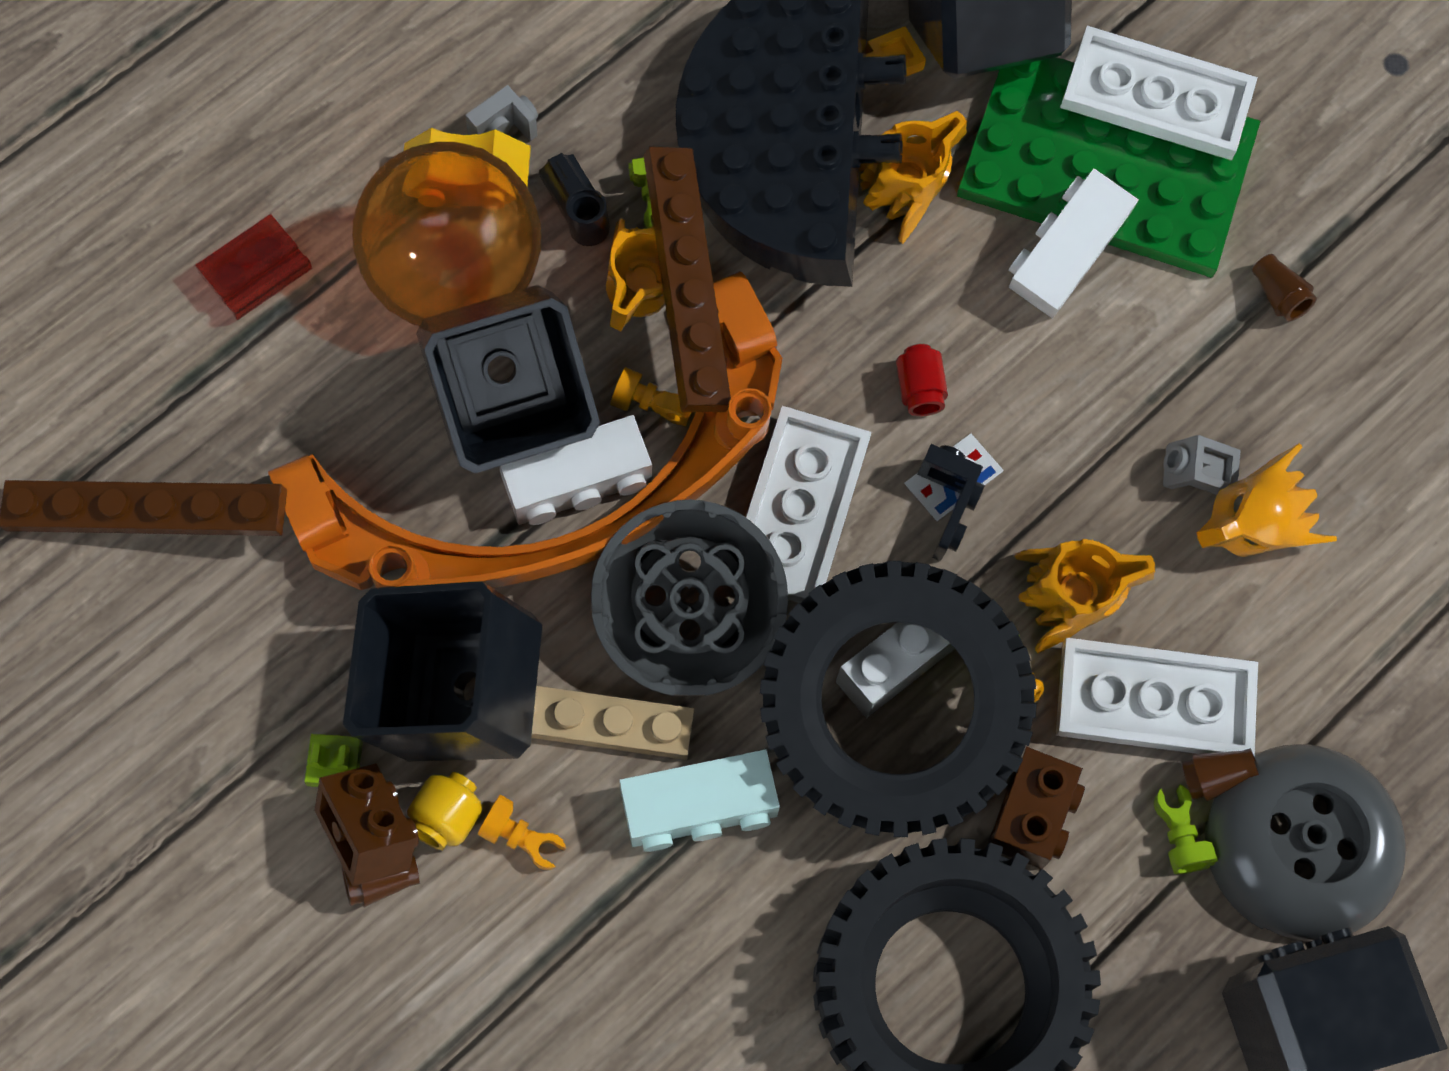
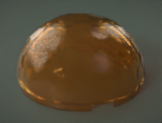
[352,142,541,326]

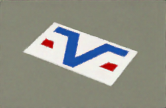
[904,433,1004,521]

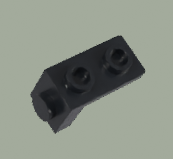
[917,444,985,561]

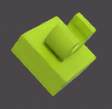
[304,734,363,787]

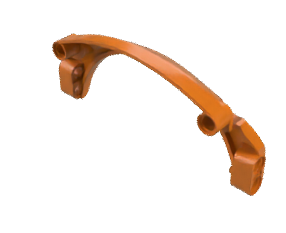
[268,271,783,590]

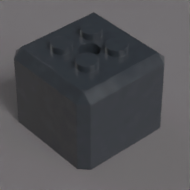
[908,0,1072,79]
[416,285,600,474]
[343,581,543,762]
[1222,926,1448,1071]

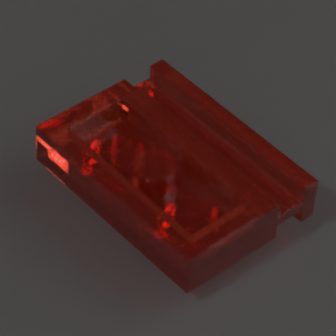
[195,214,313,320]

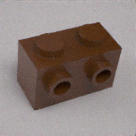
[987,746,1085,869]
[314,763,419,886]

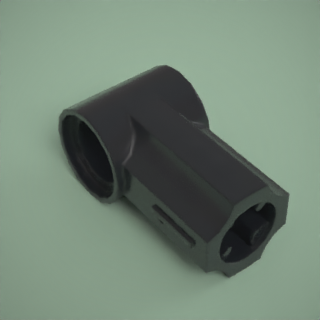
[539,153,610,246]

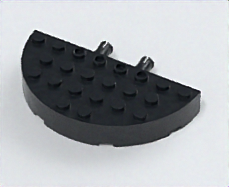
[675,0,907,287]

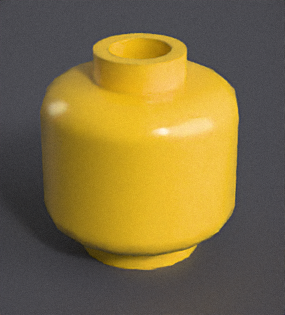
[407,772,482,850]

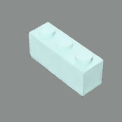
[620,749,780,852]

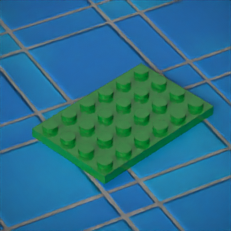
[956,57,1261,278]

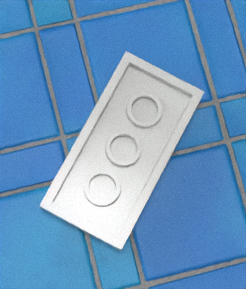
[1060,26,1258,160]
[746,406,872,603]
[1056,638,1258,756]

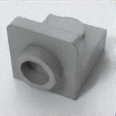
[465,85,538,141]
[1163,435,1241,495]

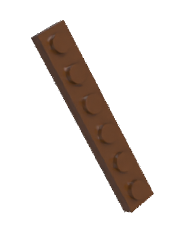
[643,146,731,412]
[0,480,287,536]

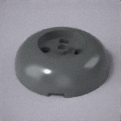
[591,499,788,696]
[1205,744,1406,942]

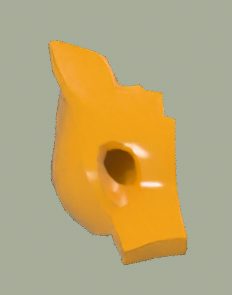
[859,111,967,244]
[606,218,665,331]
[1196,443,1337,557]
[1014,539,1155,653]

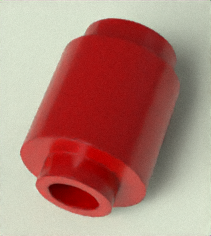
[896,344,948,416]

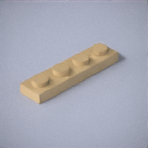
[531,686,694,760]

